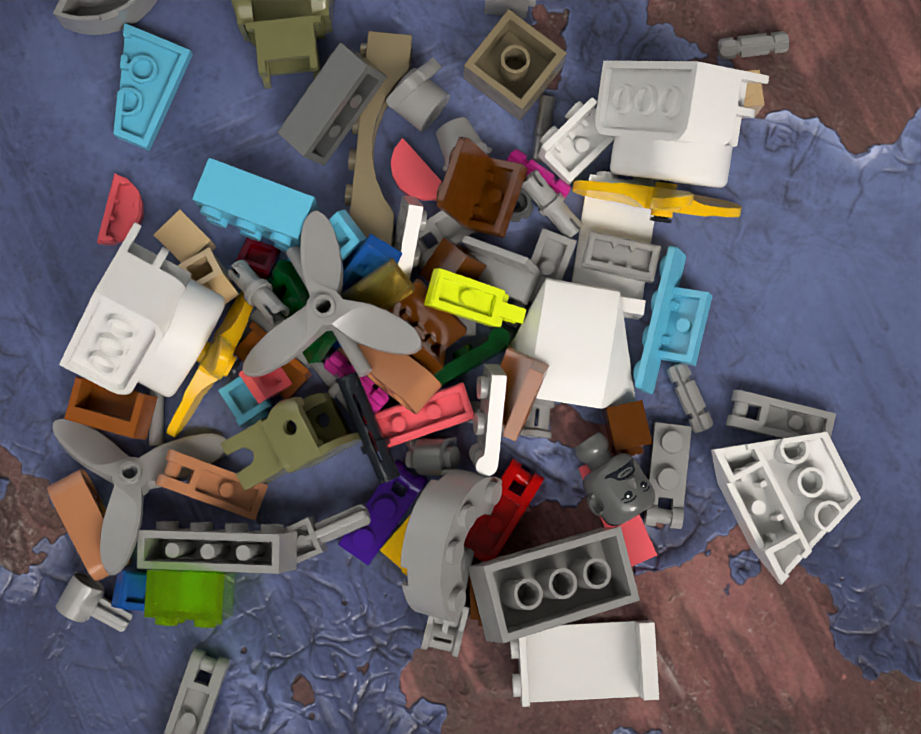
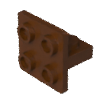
[381,279,467,375]

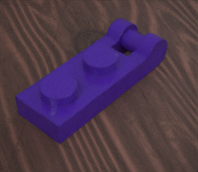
[338,459,428,566]

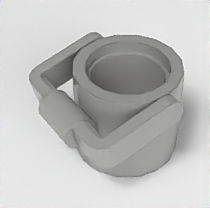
[386,57,450,132]

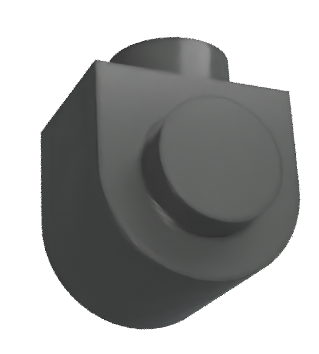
[413,436,461,476]

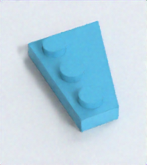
[113,23,193,152]

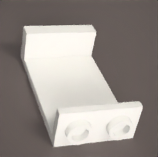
[572,171,655,320]
[510,620,659,707]

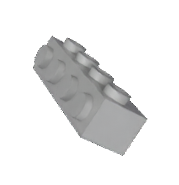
[137,521,297,574]

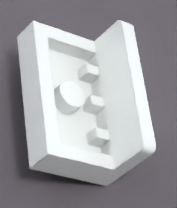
[538,97,614,185]

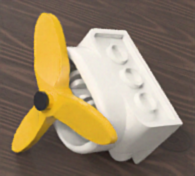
[572,61,769,223]
[59,222,254,438]

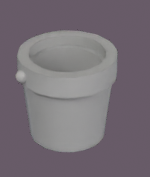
[435,117,492,172]

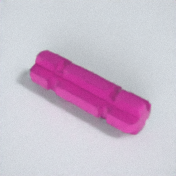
[506,149,571,200]
[323,351,389,412]

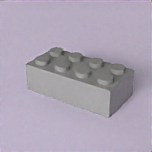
[467,526,640,643]

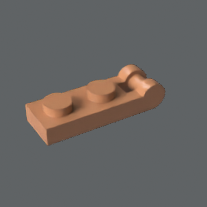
[155,449,268,520]

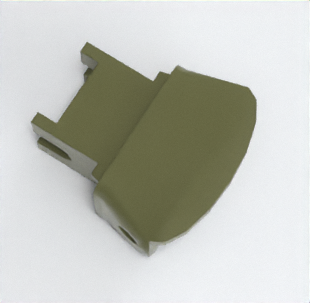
[231,0,335,89]
[220,393,362,491]

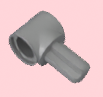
[55,572,133,632]

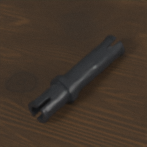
[336,371,401,485]

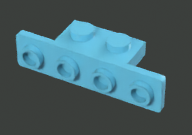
[633,246,712,394]

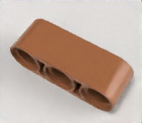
[337,343,441,415]
[47,468,131,582]

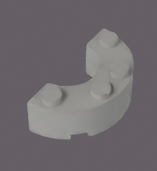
[53,0,157,35]
[401,468,502,623]

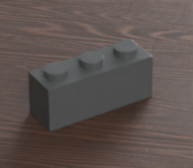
[277,42,387,166]

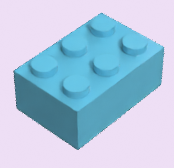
[192,158,320,252]

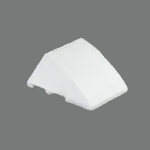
[500,278,636,409]
[711,432,861,585]

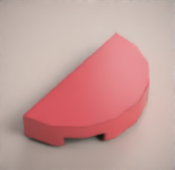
[391,138,442,201]
[97,173,144,245]

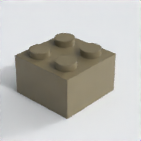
[463,9,567,121]

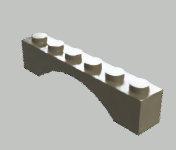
[345,31,413,247]

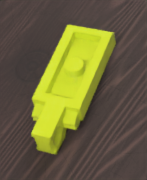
[424,268,526,327]

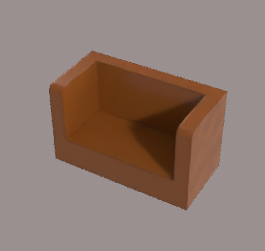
[64,376,158,440]

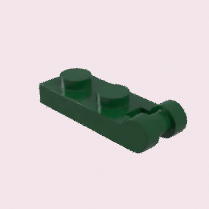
[267,260,336,364]
[433,328,510,387]

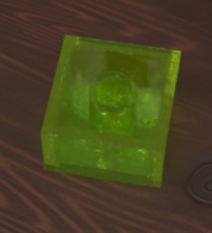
[144,569,236,628]

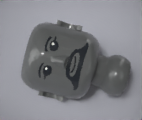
[575,432,655,526]

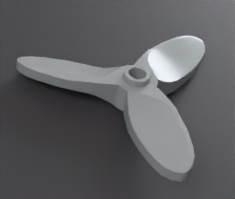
[243,211,423,377]
[52,419,226,575]

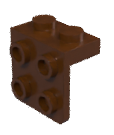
[437,137,528,238]

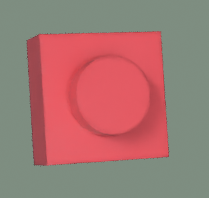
[239,367,292,404]

